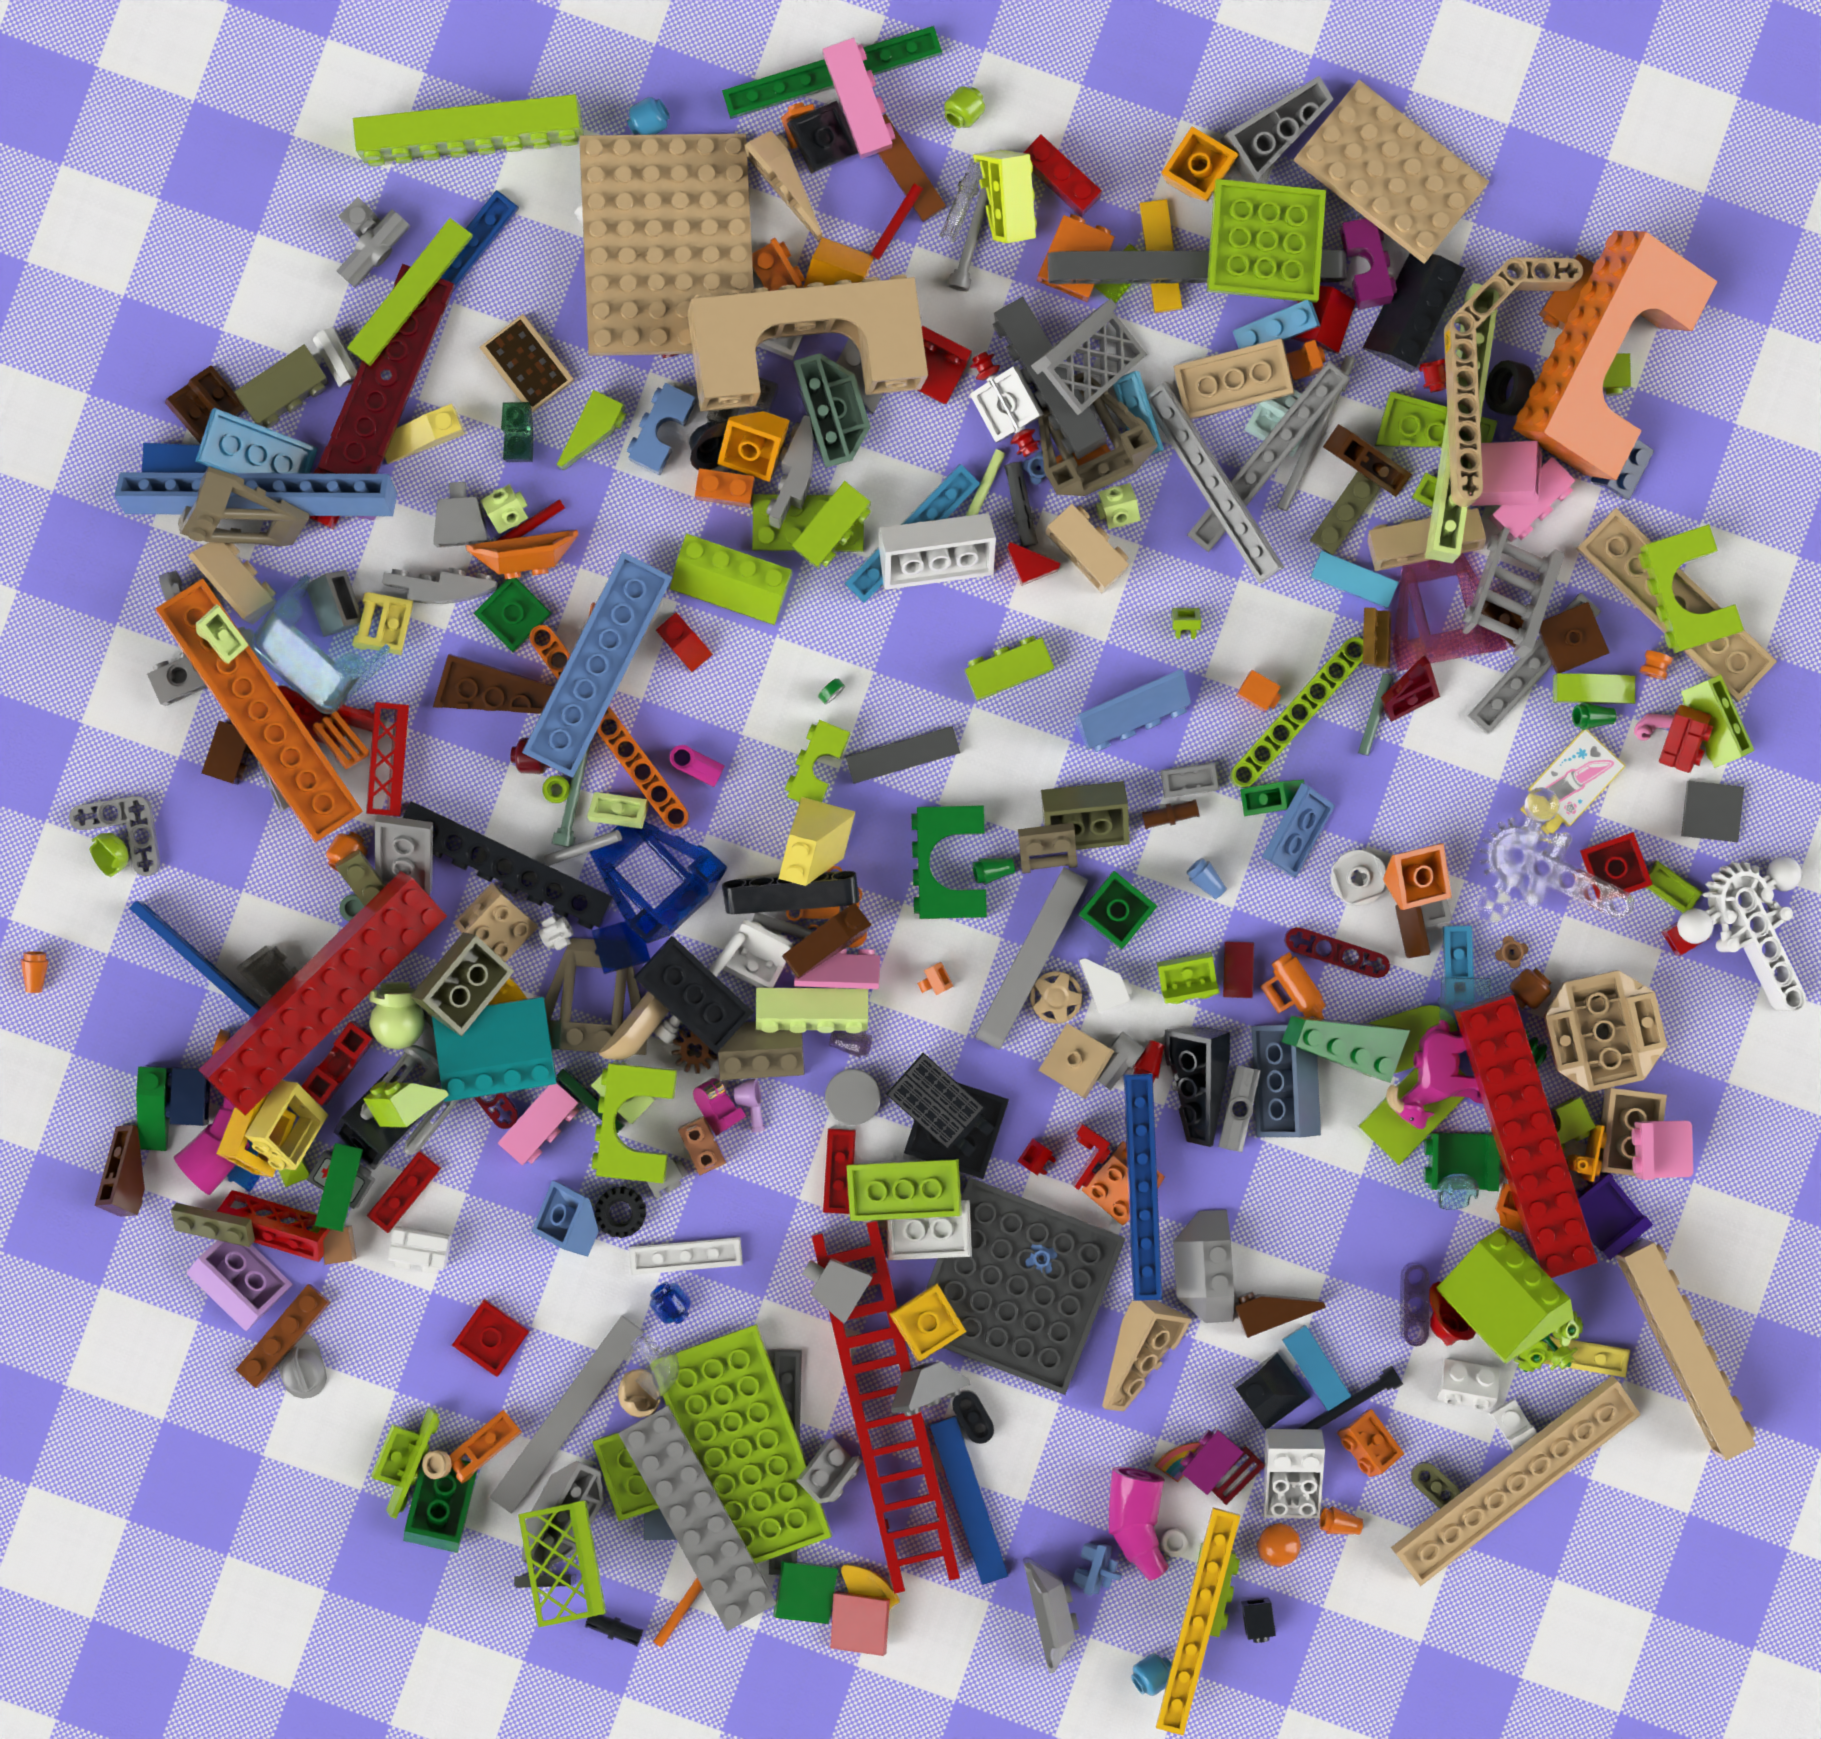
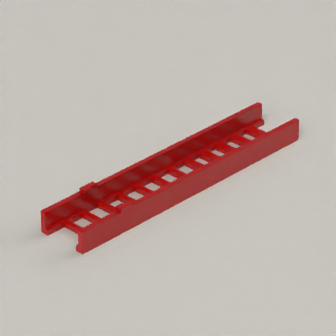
[811,1220,960,1594]

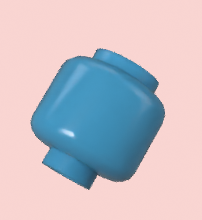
[627,97,670,135]
[1131,1653,1172,1696]

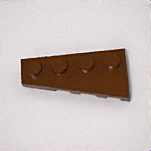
[433,654,555,714]

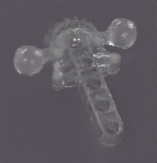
[1477,787,1635,923]

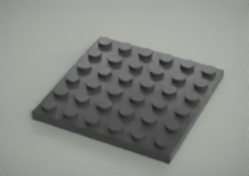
[925,1177,1126,1395]

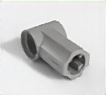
[1097,1032,1145,1091]

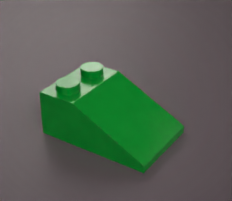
[403,1460,478,1553]

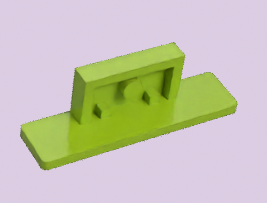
[371,1407,440,1519]

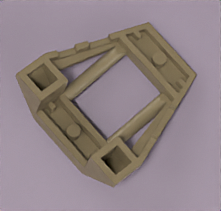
[1036,372,1158,496]
[178,467,310,547]
[544,938,648,1055]

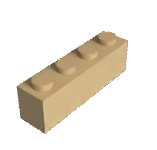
[1367,508,1486,571]

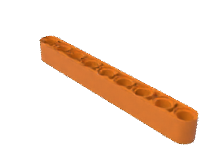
[529,625,689,830]

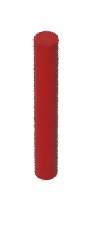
[870,183,923,260]
[495,499,565,541]

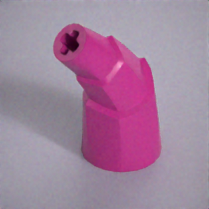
[174,1097,250,1195]
[1109,1466,1169,1581]

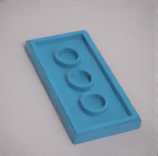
[195,408,318,474]

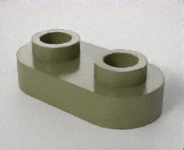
[1411,1462,1460,1509]

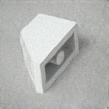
[1078,958,1133,1013]

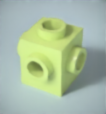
[1096,483,1141,529]
[480,484,528,534]

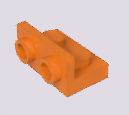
[752,238,805,291]
[1337,1409,1404,1477]

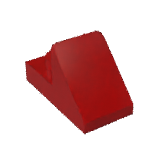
[656,612,713,672]

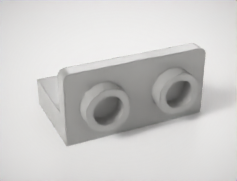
[796,1438,863,1504]

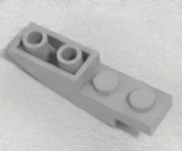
[767,415,814,529]
[382,568,499,604]

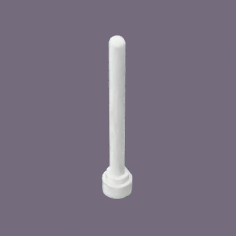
[654,932,745,1044]

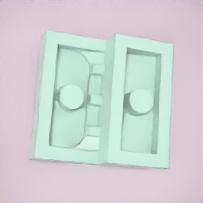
[1244,390,1304,457]

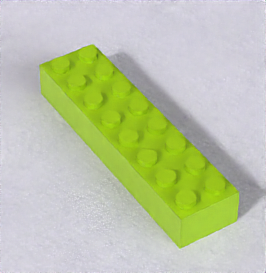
[353,94,584,167]

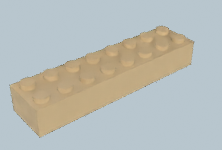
[1615,1238,1756,1461]

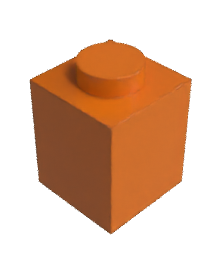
[1236,670,1282,712]

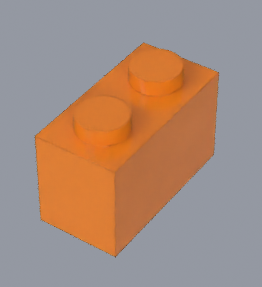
[695,468,755,508]

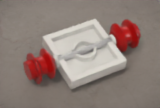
[970,351,1044,457]

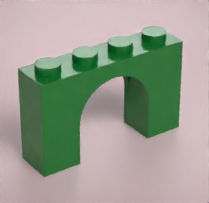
[911,805,987,919]

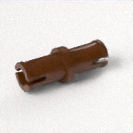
[1142,799,1200,830]

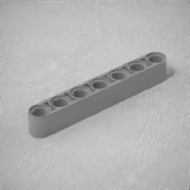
[975,867,1088,1050]

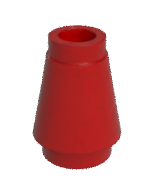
[1133,1040,1165,1083]

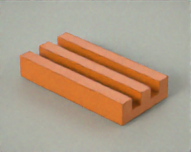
[313,711,369,769]

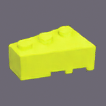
[973,149,1037,243]

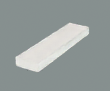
[629,1237,743,1275]

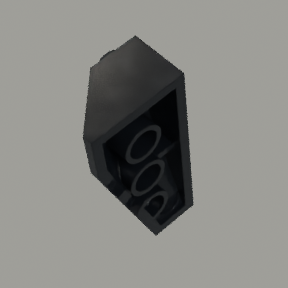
[1165,1027,1230,1147]

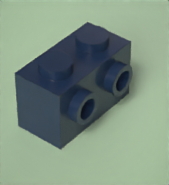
[166,1067,211,1126]

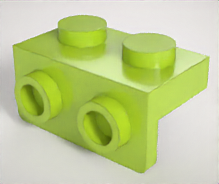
[1156,952,1220,1004]

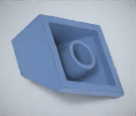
[531,1180,599,1257]

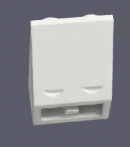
[1264,1429,1325,1518]

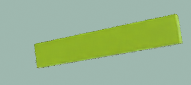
[347,218,473,366]

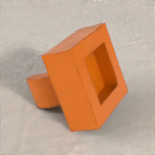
[917,962,954,995]

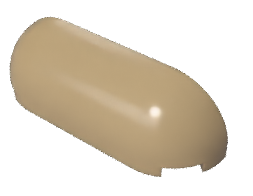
[598,992,669,1060]

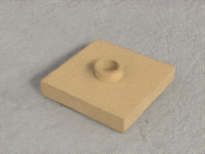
[1038,1023,1114,1099]

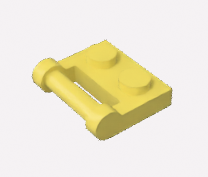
[352,592,413,655]

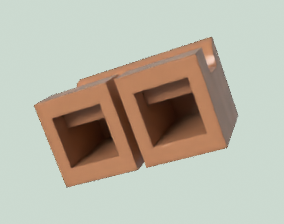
[678,1116,727,1176]

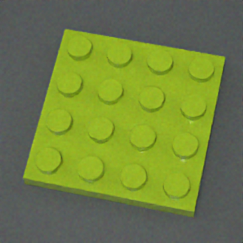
[1207,179,1326,303]

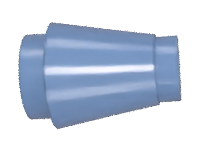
[1186,858,1227,899]

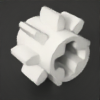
[539,915,574,950]

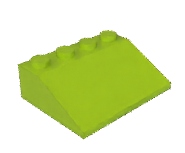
[1437,1227,1574,1364]

